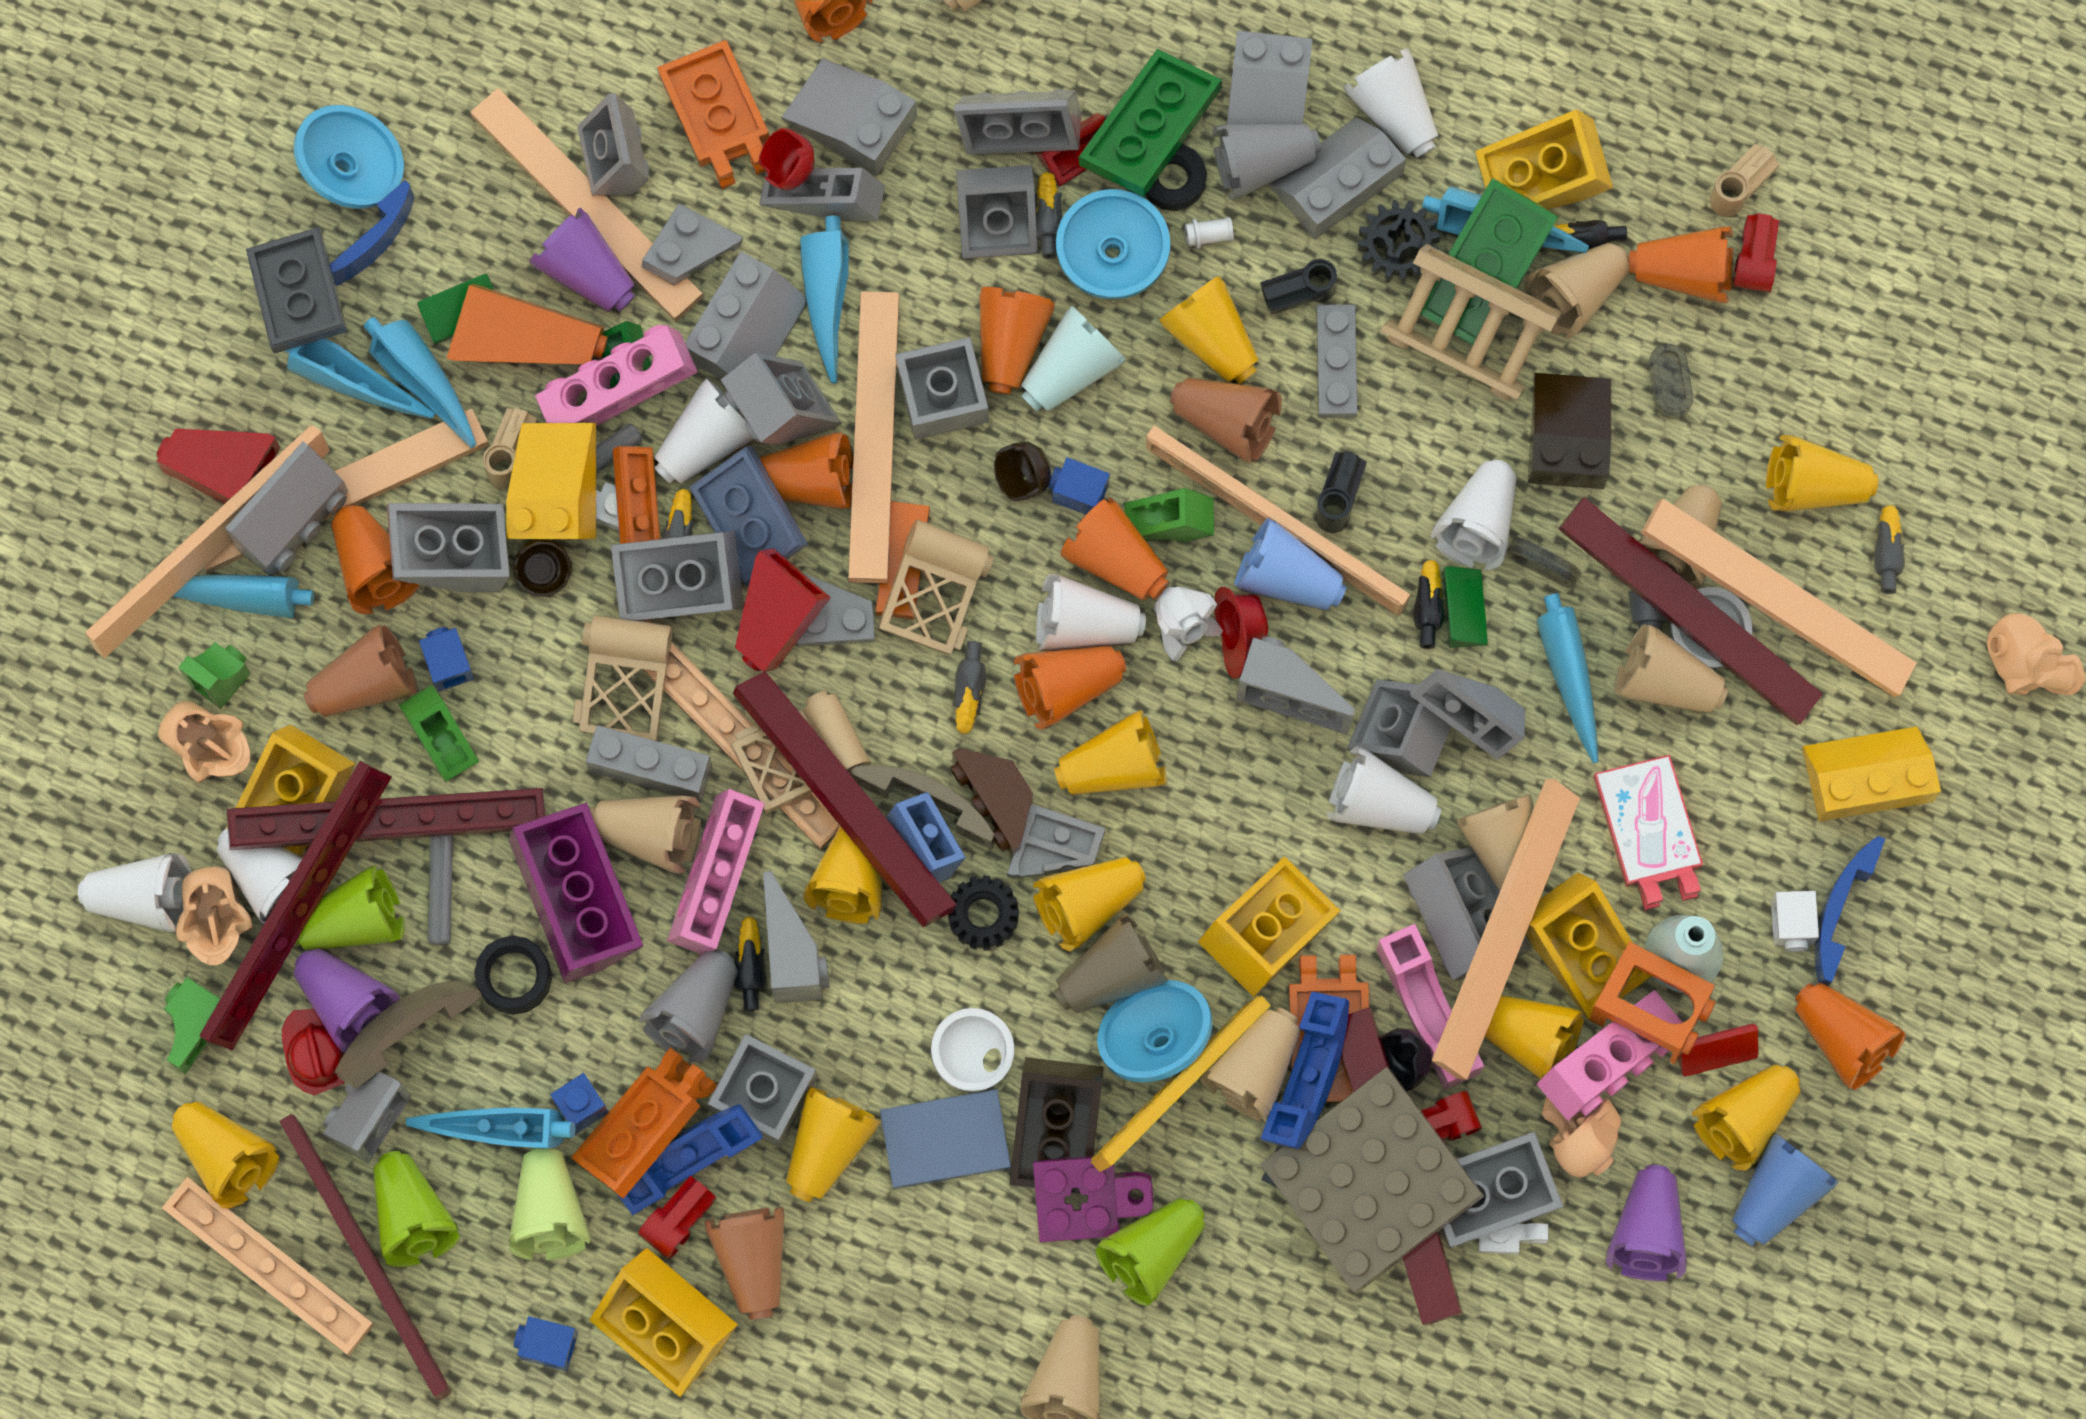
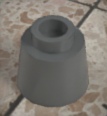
[1628,590,1668,630]

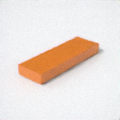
[612,446,660,544]
[876,501,930,620]

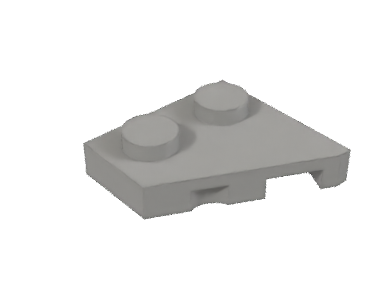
[641,203,743,285]
[797,573,875,647]
[1007,804,1106,879]

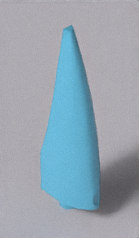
[1422,186,1589,252]
[800,215,849,384]
[364,317,476,449]
[285,338,435,419]
[173,574,315,618]
[1536,593,1599,763]
[406,1108,576,1148]

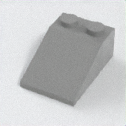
[1227,31,1312,124]
[781,58,917,176]
[721,352,842,445]
[387,503,510,592]
[611,530,744,621]
[1236,637,1355,735]
[763,871,830,1003]

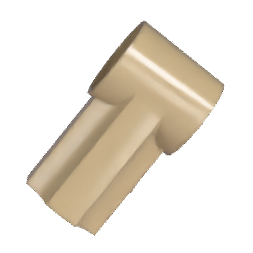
[1710,144,1779,217]
[483,408,539,489]

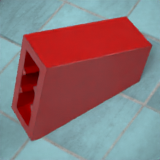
[156,428,281,504]
[735,548,831,672]

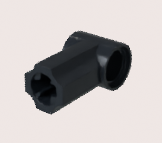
[1260,259,1337,315]
[1315,451,1367,533]

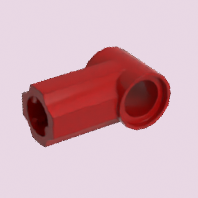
[1732,213,1780,293]
[1421,1091,1482,1141]
[638,1175,717,1260]

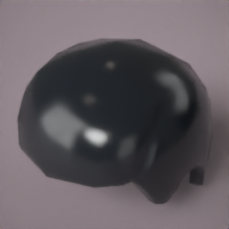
[1380,1028,1432,1092]

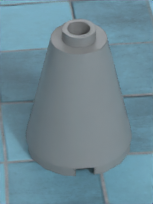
[1212,124,1321,200]
[639,950,738,1062]

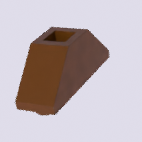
[950,748,1033,857]

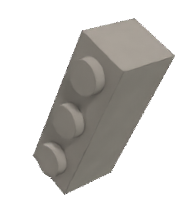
[586,725,713,803]

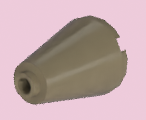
[1054,913,1168,1013]

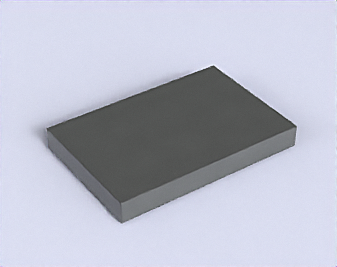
[246,227,348,354]

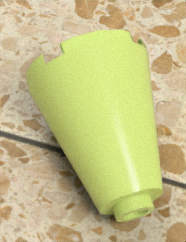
[509,1148,590,1260]

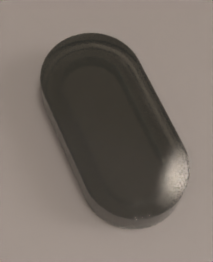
[1648,344,1693,419]
[1507,537,1582,588]

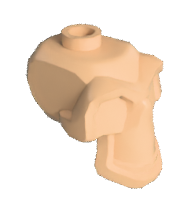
[1986,613,2086,695]
[158,700,251,783]
[176,866,253,965]
[1542,1096,1622,1178]

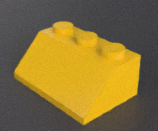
[1802,726,1941,822]
[589,1248,738,1397]

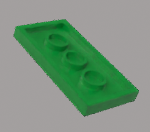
[1079,49,1222,197]
[1420,178,1560,345]

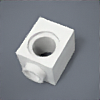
[1771,891,1819,952]

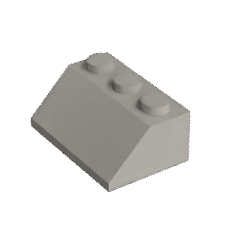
[954,89,1081,155]
[1268,117,1406,240]
[685,252,807,379]
[225,441,348,576]
[1403,847,1531,981]
[1440,1131,1563,1248]

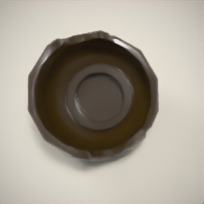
[994,441,1051,502]
[512,539,572,597]

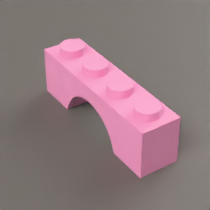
[1376,924,1484,1091]

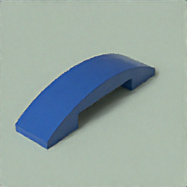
[330,180,415,286]
[1815,836,1885,986]
[1260,991,1349,1149]
[618,1104,763,1216]

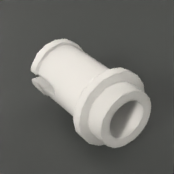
[1184,217,1234,249]

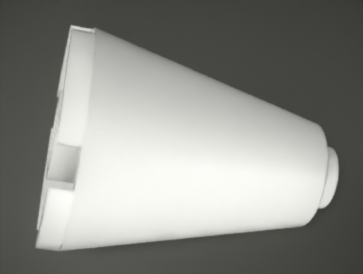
[1344,48,1438,158]
[654,379,754,484]
[1431,460,1517,570]
[1036,574,1146,651]
[1327,746,1441,834]
[217,828,303,925]
[78,853,191,932]

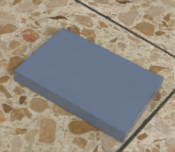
[689,446,808,586]
[880,1089,1011,1190]

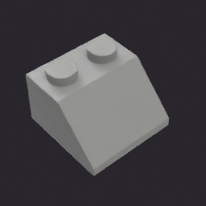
[577,94,649,195]
[956,165,1038,258]
[1347,679,1452,777]
[323,1072,411,1164]

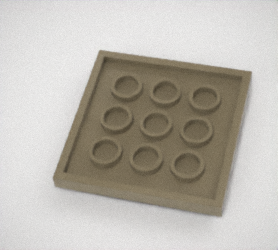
[1261,1067,1484,1294]

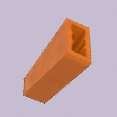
[447,284,608,364]

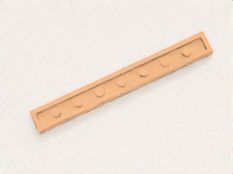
[470,88,704,322]
[848,291,899,583]
[205,409,489,573]
[85,424,330,659]
[1146,425,1411,615]
[1641,498,1917,697]
[637,619,840,850]
[1432,779,1580,1080]

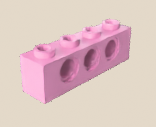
[535,325,698,426]
[667,789,765,955]
[1536,990,1683,1121]

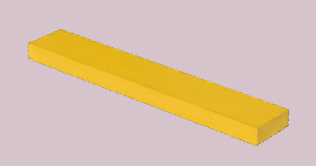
[1091,995,1271,1172]

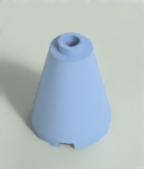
[1234,518,1347,610]

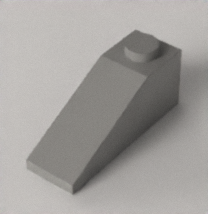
[759,168,885,221]
[1411,669,1525,760]

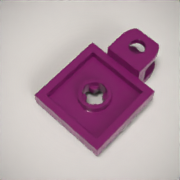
[1033,1156,1154,1242]

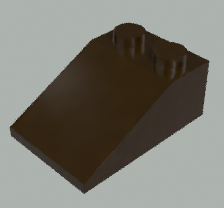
[1528,373,1611,489]
[1010,1057,1104,1194]

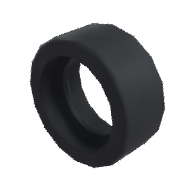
[474,936,552,1015]

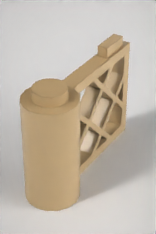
[877,519,993,655]
[573,615,673,741]
[731,691,871,814]

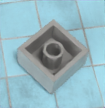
[895,337,989,440]
[708,1034,818,1148]

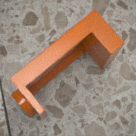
[1589,941,1716,1065]

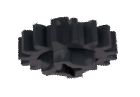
[1358,200,1440,284]

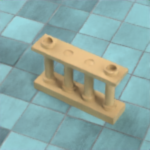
[1381,244,1563,400]

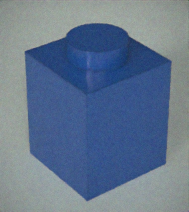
[1048,457,1110,515]
[419,627,474,692]
[550,1073,609,1135]
[514,1316,578,1372]

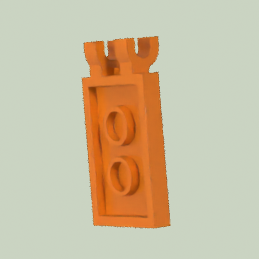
[657,40,770,189]
[1288,955,1369,1103]
[571,1047,717,1199]

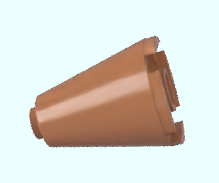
[1170,378,1282,463]
[304,625,417,717]
[704,1206,785,1320]

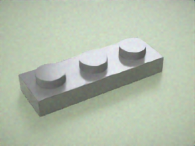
[1316,305,1357,418]

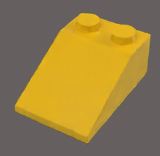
[1475,109,1613,209]
[506,423,596,539]
[225,724,356,856]
[1198,856,1341,997]
[1526,872,1651,1020]

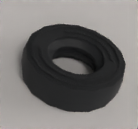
[1145,144,1207,211]

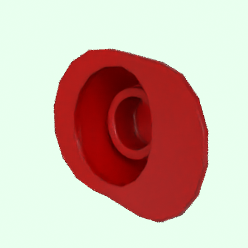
[1214,587,1268,679]
[282,1009,345,1096]

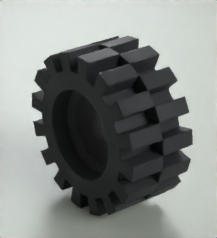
[948,875,1019,951]

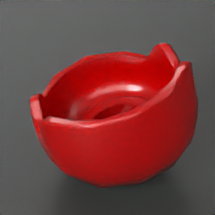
[759,128,815,190]

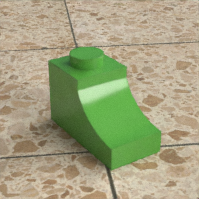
[1124,488,1214,542]
[178,642,250,709]
[399,685,479,782]
[164,977,220,1074]

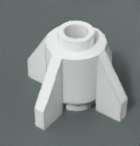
[1154,587,1223,661]

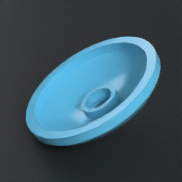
[293,105,404,209]
[1056,189,1170,300]
[1097,980,1213,1083]

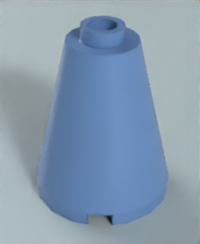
[1732,1133,1839,1247]

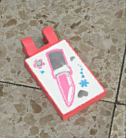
[1593,755,1703,910]

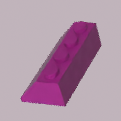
[509,802,643,983]

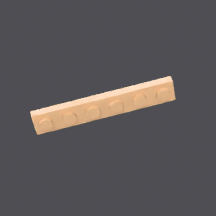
[162,1177,375,1356]

